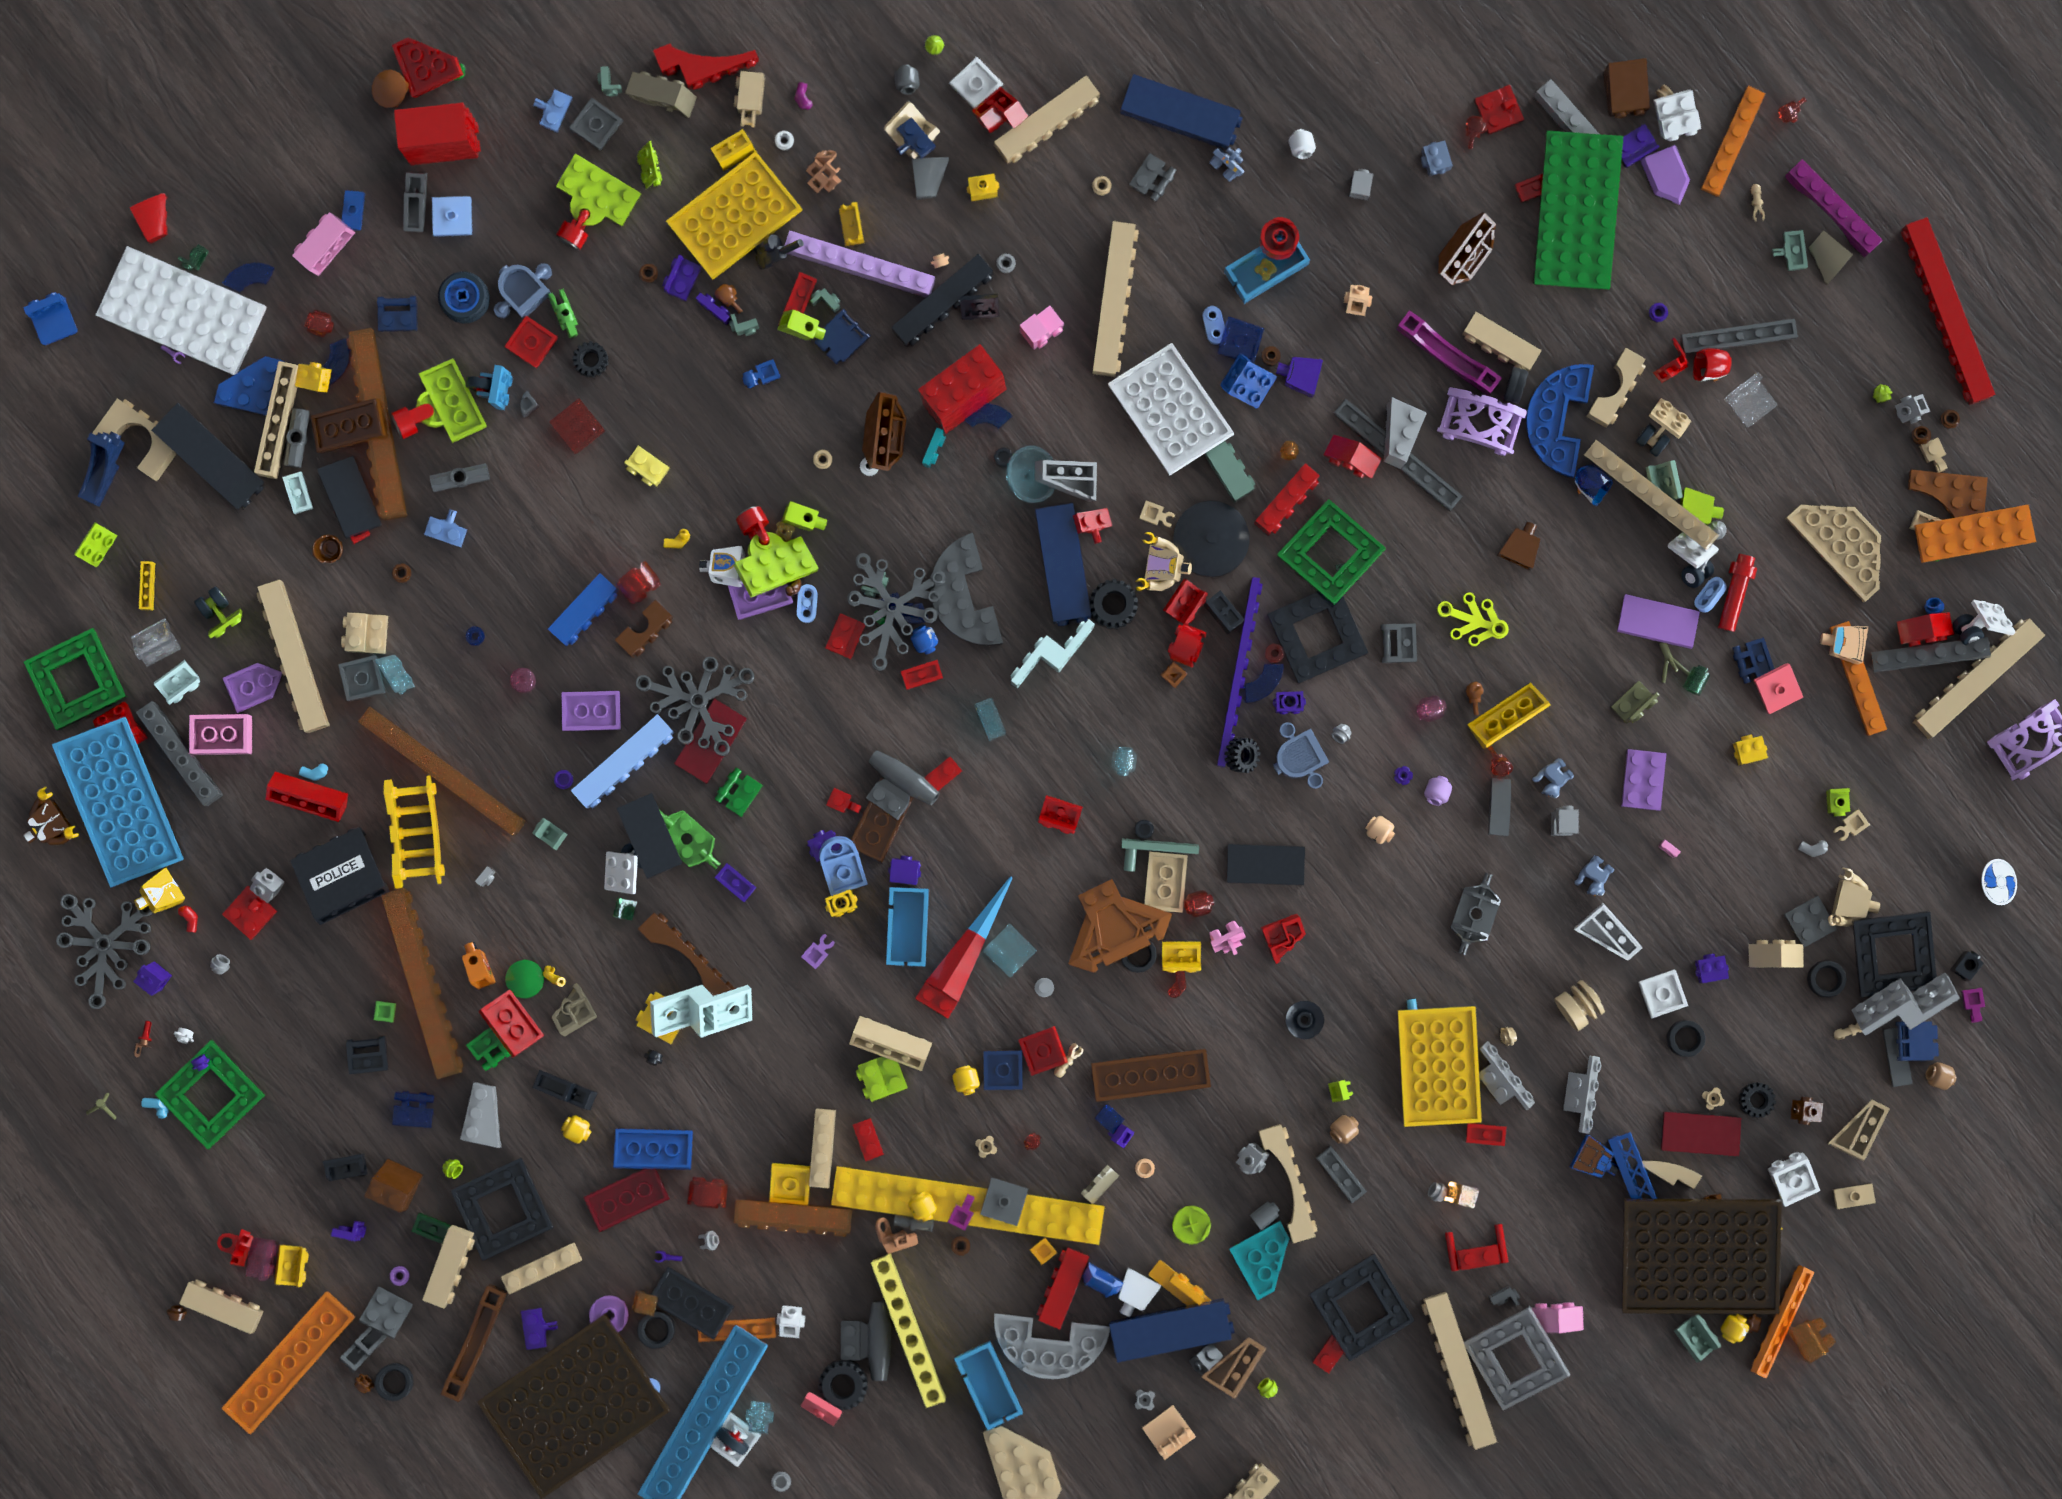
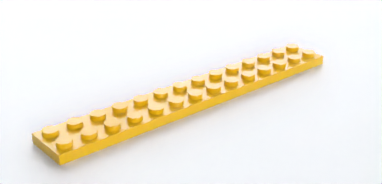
[831,1166,1105,1245]

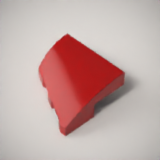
[130,193,167,244]
[1261,913,1306,964]

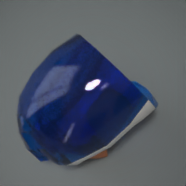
[1575,465,1613,506]

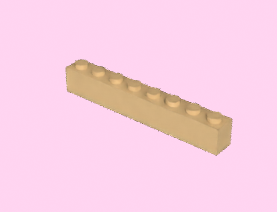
[1093,221,1139,377]
[1584,440,1719,550]
[257,580,330,733]
[1913,618,2045,739]
[1421,1292,1497,1450]

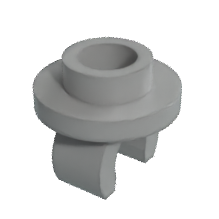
[698,1231,719,1250]

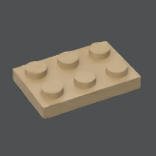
[1144,852,1188,913]

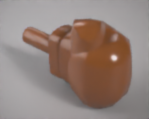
[715,284,743,314]
[1466,682,1484,715]

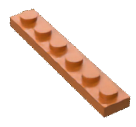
[1701,86,1766,197]
[1830,621,1887,736]
[1751,1265,1814,1378]

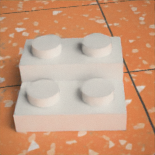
[1654,89,1701,141]
[1768,1152,1820,1207]

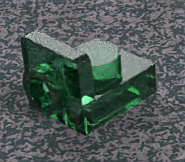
[178,244,209,271]

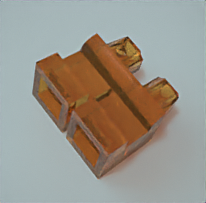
[1788,1317,1836,1364]

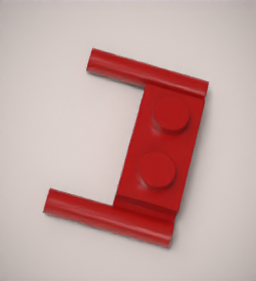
[1445,1224,1508,1271]

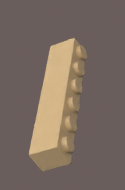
[994,76,1100,164]
[254,361,298,480]

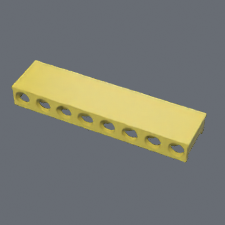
[871,1253,946,1408]

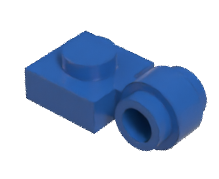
[742,359,781,389]

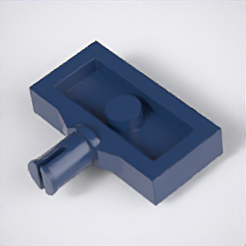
[896,117,936,159]

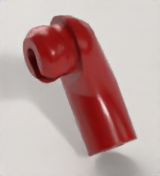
[178,905,198,932]

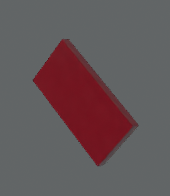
[674,699,747,784]
[1661,1112,1742,1156]
[583,1169,670,1232]

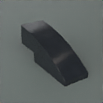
[532,1070,598,1110]

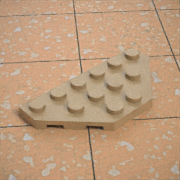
[1785,505,1881,602]
[983,1426,1062,1499]

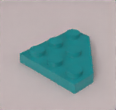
[1229,1220,1289,1300]

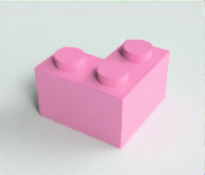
[1020,306,1064,349]
[1531,1302,1583,1333]

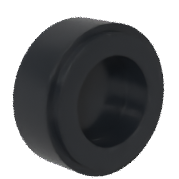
[994,447,1013,467]
[1134,820,1154,839]

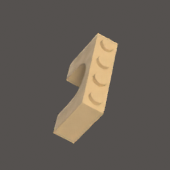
[92,398,176,481]

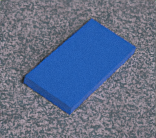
[613,1129,693,1170]

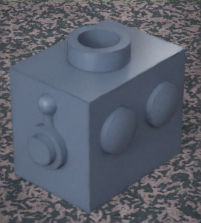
[1421,141,1453,176]

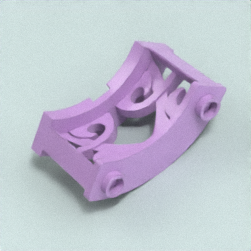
[1437,387,1527,456]
[1987,699,2062,781]

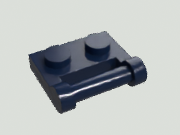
[377,296,417,332]

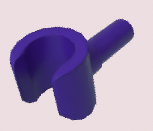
[654,1251,682,1263]

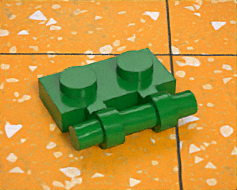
[715,767,763,817]
[466,1027,511,1071]

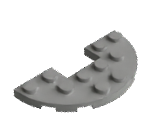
[994,1313,1110,1379]

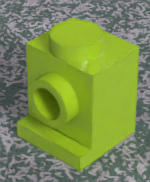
[1826,788,1850,817]

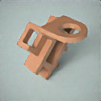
[806,150,841,193]
[876,1218,918,1254]

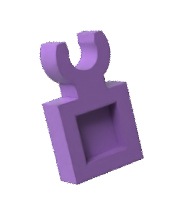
[801,934,835,969]

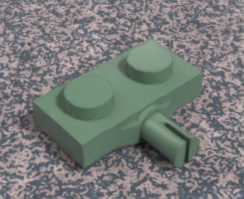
[1772,230,1808,271]

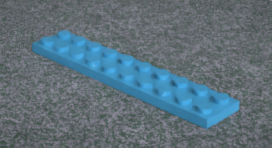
[638,1325,768,1499]

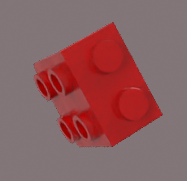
[93,702,147,744]

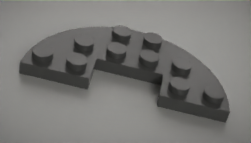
[931,533,1003,645]

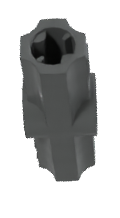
[284,408,310,468]
[430,463,490,492]

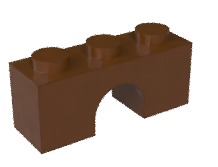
[615,599,673,658]

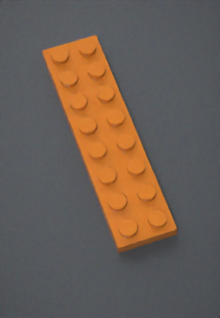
[221,1291,356,1434]

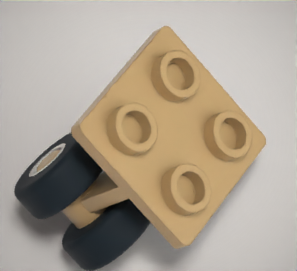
[1636,398,1691,457]

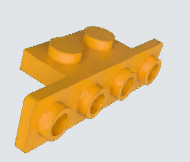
[1149,1260,1212,1305]

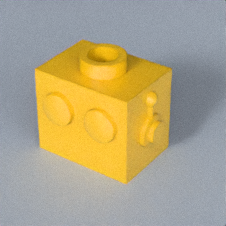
[967,174,999,201]
[295,362,331,392]
[1733,734,1768,766]
[825,889,858,917]

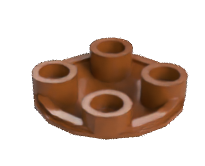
[372,70,409,108]

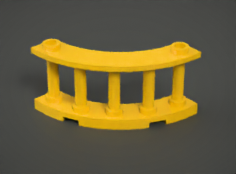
[384,775,445,889]

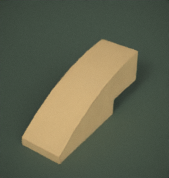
[1642,1160,1702,1189]

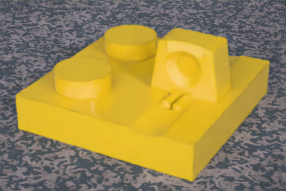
[769,1163,811,1205]

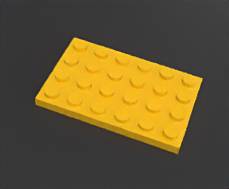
[666,152,803,280]
[1397,1006,1482,1127]

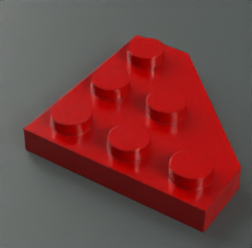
[392,37,463,98]

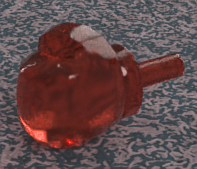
[1778,97,1807,123]
[1466,116,1487,149]
[1488,746,1513,777]

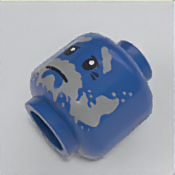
[910,625,938,655]

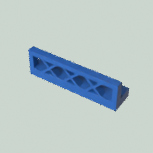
[1608,1132,1657,1199]

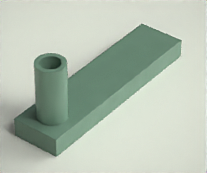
[1122,838,1199,871]

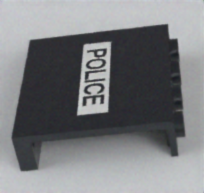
[290,827,390,925]

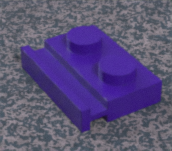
[1621,124,1659,168]

